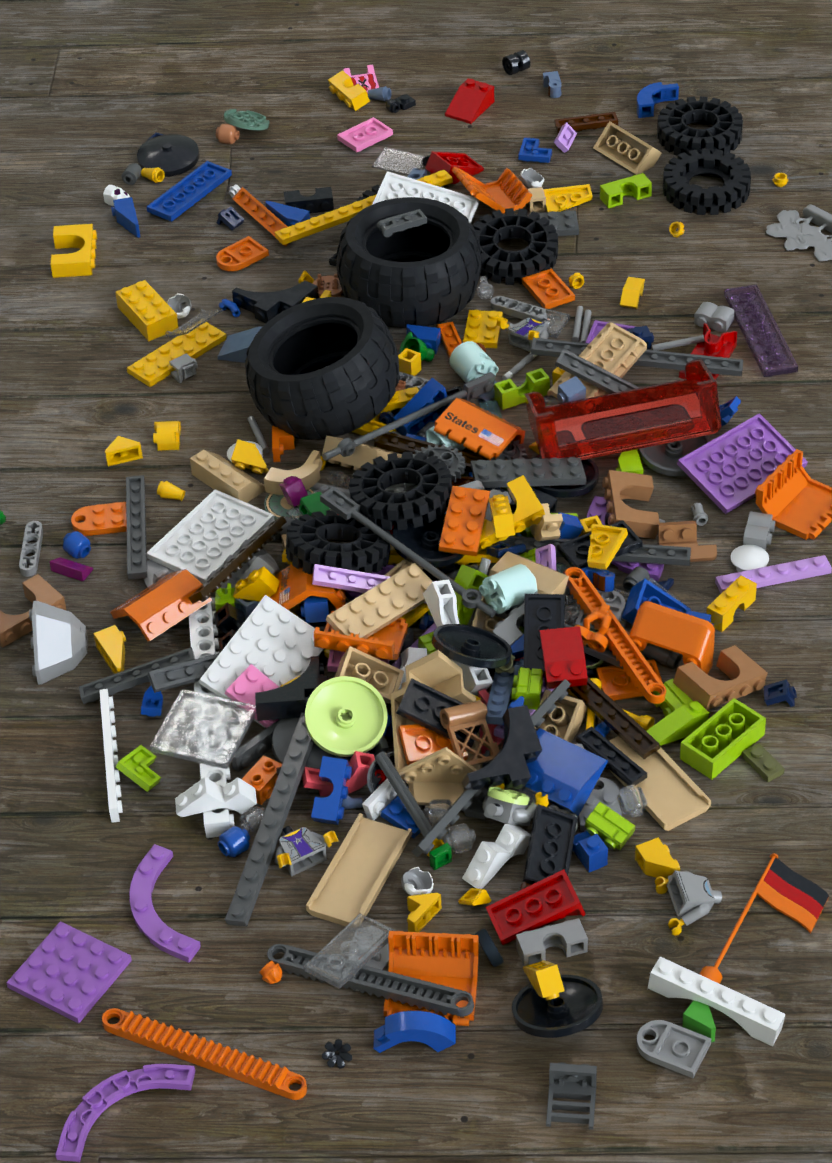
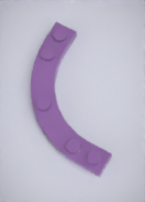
[587,496,664,581]
[129,844,201,963]
[56,1064,195,1162]

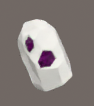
[103,185,130,206]

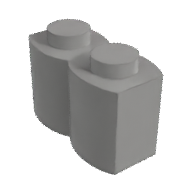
[694,302,734,332]
[743,511,776,550]

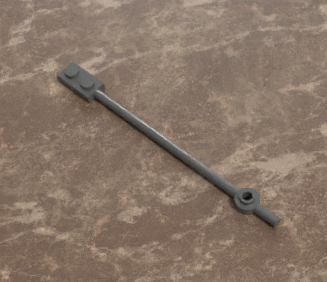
[322,372,495,461]
[320,487,496,618]

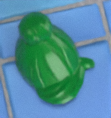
[399,332,435,362]

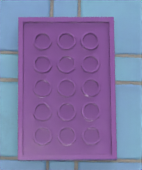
[677,413,808,514]

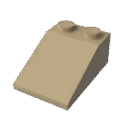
[335,646,404,704]
[534,690,588,743]

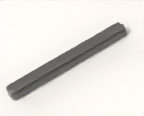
[375,751,432,836]

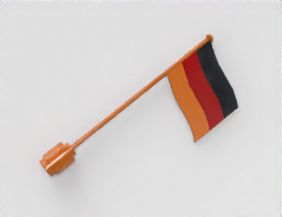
[699,853,829,984]

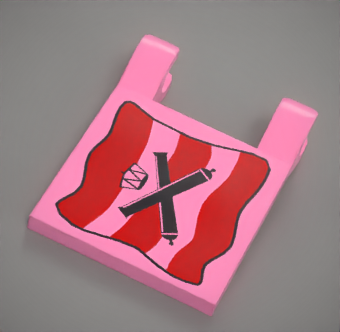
[343,64,379,94]

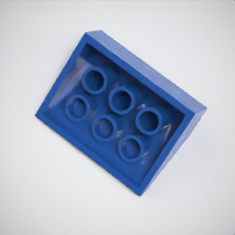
[521,728,608,816]

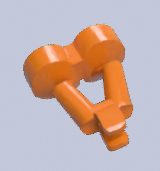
[574,603,612,653]

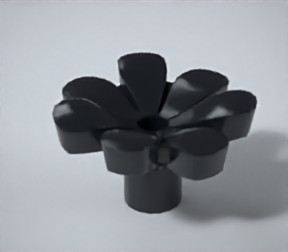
[322,1039,352,1069]

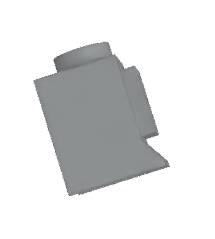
[169,353,198,383]

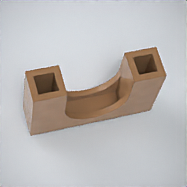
[602,470,660,539]
[0,574,67,648]
[673,645,768,710]

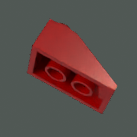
[445,78,495,124]
[425,151,484,185]
[540,626,588,689]

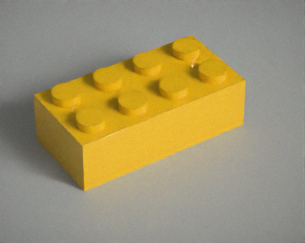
[115,280,178,341]

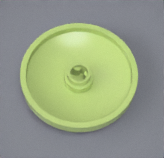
[304,676,388,757]

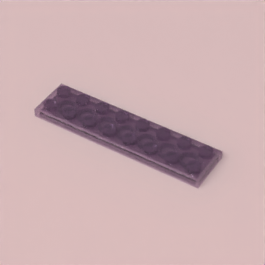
[724,284,798,377]

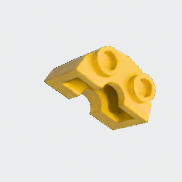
[153,421,181,451]

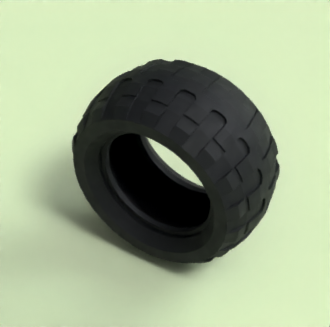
[337,197,481,328]
[245,297,400,440]

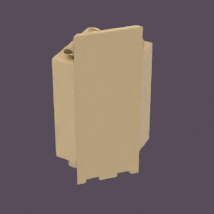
[390,650,483,806]

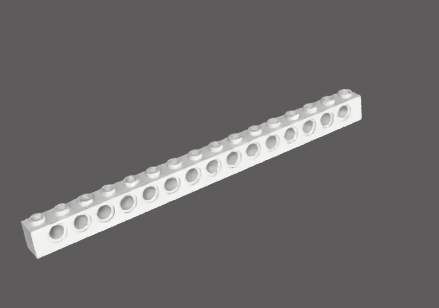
[189,594,235,838]

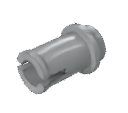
[691,503,708,526]

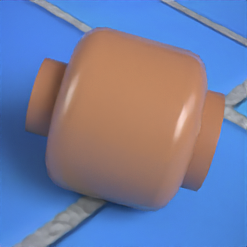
[216,124,240,144]

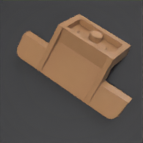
[658,521,717,562]

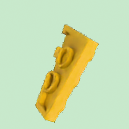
[543,184,593,212]
[587,524,628,570]

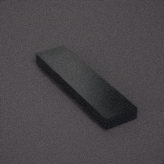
[576,727,647,788]

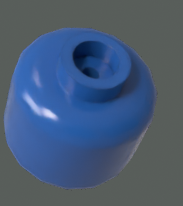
[63,531,91,559]
[218,826,250,858]

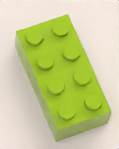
[680,698,766,780]

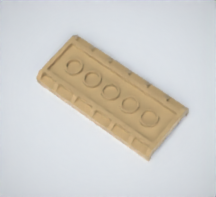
[547,322,647,416]
[609,736,711,831]
[306,813,412,930]

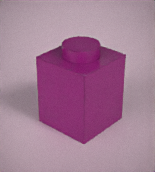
[280,476,308,507]

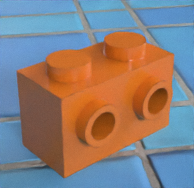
[242,755,282,805]

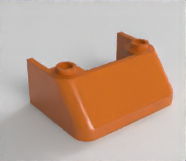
[629,601,715,674]

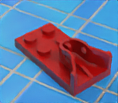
[679,323,737,386]
[485,869,585,945]

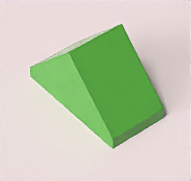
[682,1000,716,1042]

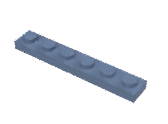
[485,661,517,725]

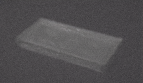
[304,914,395,989]

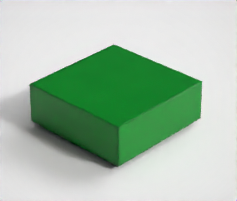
[429,843,452,870]

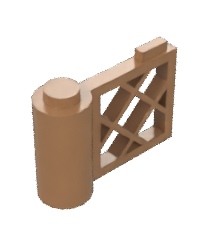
[440,700,499,766]

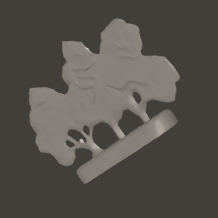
[766,204,832,261]

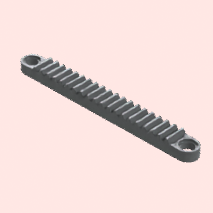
[267,944,474,1017]

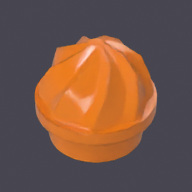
[259,961,282,984]

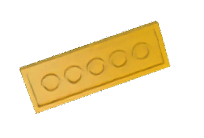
[127,320,227,387]

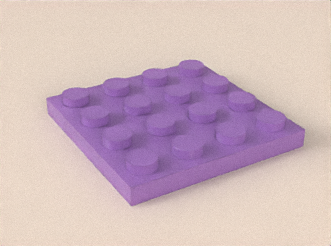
[6,921,132,1024]

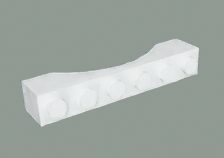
[423,580,493,695]
[648,957,785,1047]

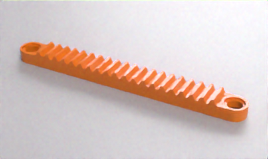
[565,567,666,704]
[102,1008,307,1100]

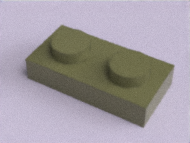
[742,743,785,782]

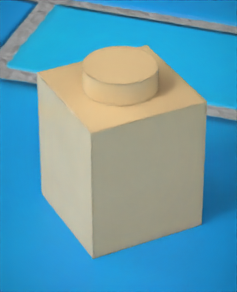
[527,187,546,213]

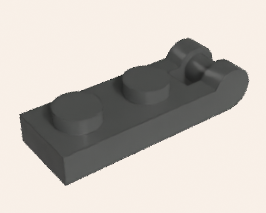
[377,209,427,237]

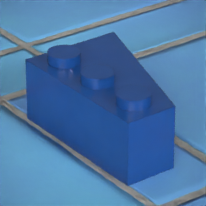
[393,378,449,436]
[301,596,329,623]

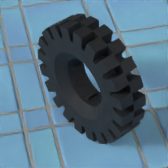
[657,96,743,156]
[473,208,558,285]
[349,452,452,530]
[286,510,391,574]

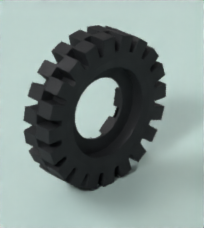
[663,149,751,215]

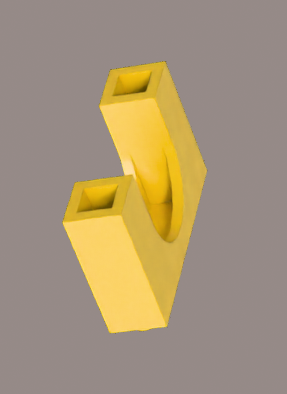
[50,224,97,278]
[478,475,545,552]

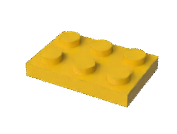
[463,310,503,348]

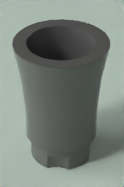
[640,643,683,669]

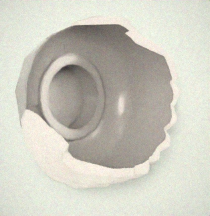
[520,168,544,189]
[167,293,192,319]
[401,867,434,896]

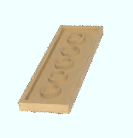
[326,563,433,639]

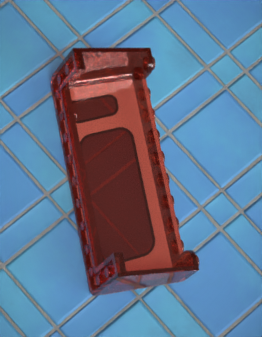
[525,359,721,460]

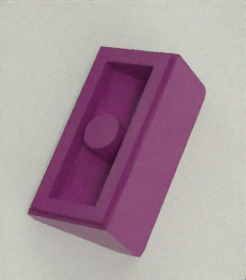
[50,557,93,581]

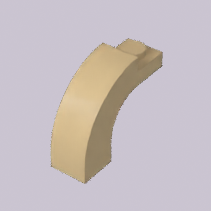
[264,450,323,495]
[530,503,563,541]

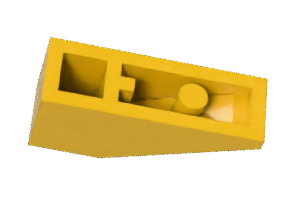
[94,625,126,674]
[523,960,565,1000]

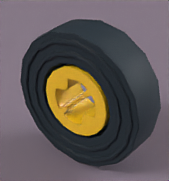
[475,928,504,967]

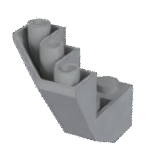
[207,539,280,588]
[29,601,88,684]

